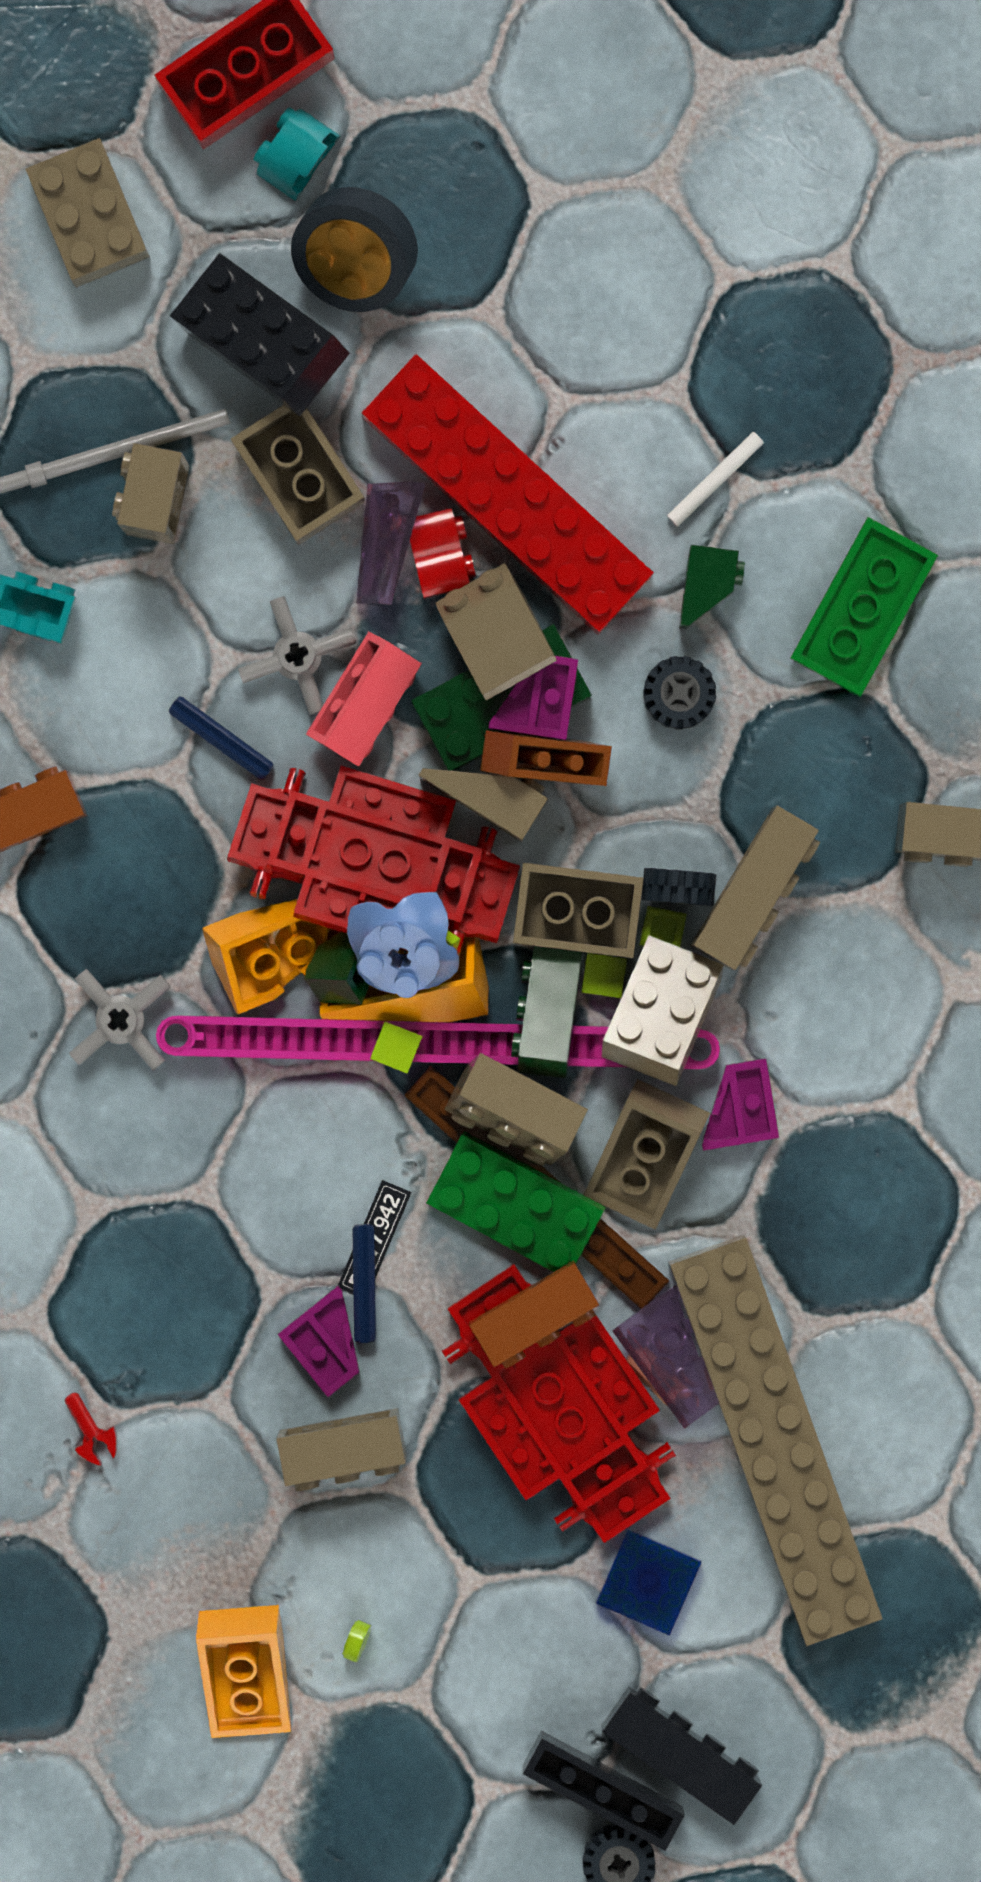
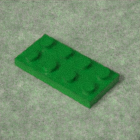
[790,517,938,697]
[426,1131,606,1272]

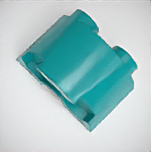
[253,107,341,201]
[0,571,76,644]

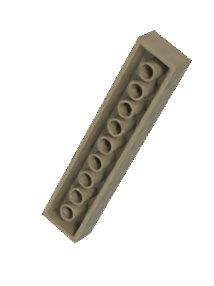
[668,1235,883,1646]

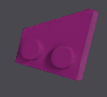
[489,656,578,741]
[701,1058,779,1151]
[277,1285,360,1397]

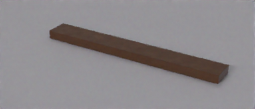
[404,1066,670,1310]

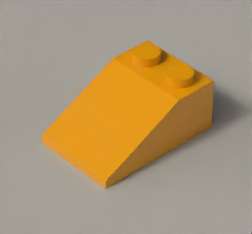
[196,1605,291,1738]

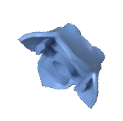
[347,892,459,998]

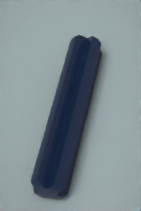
[168,696,274,780]
[352,1224,376,1343]

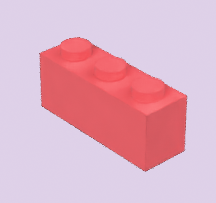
[306,631,422,767]

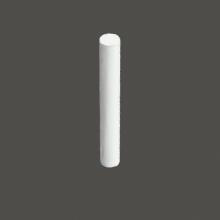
[667,432,764,527]

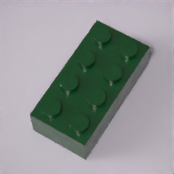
[411,624,592,771]

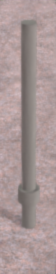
[0,408,231,494]

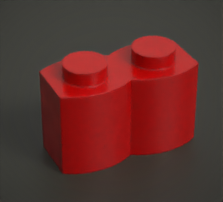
[405,508,476,599]

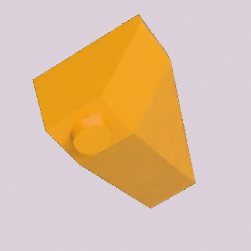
[202,899,340,1015]
[320,937,489,1022]

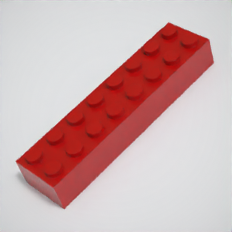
[361,354,654,635]

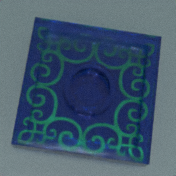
[595,1528,702,1636]

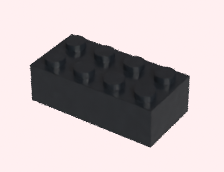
[170,253,350,417]

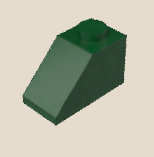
[679,545,745,629]
[304,932,369,1005]

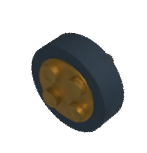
[291,187,418,312]

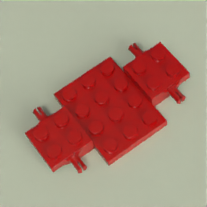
[227,765,520,957]
[441,1263,676,1543]

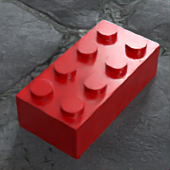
[154,0,335,150]

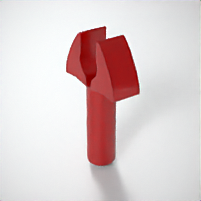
[64,1392,117,1466]

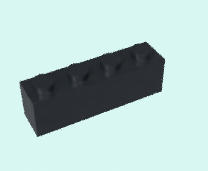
[601,1686,762,1825]
[522,1730,685,1851]

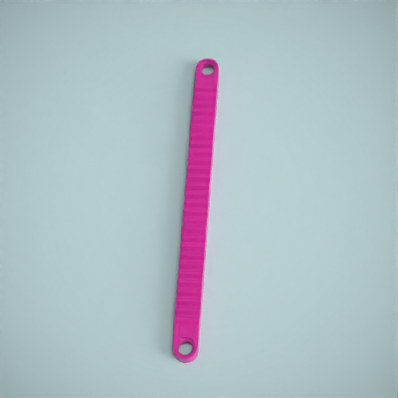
[156,1015,720,1069]

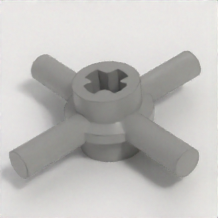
[238,596,357,715]
[69,969,171,1071]

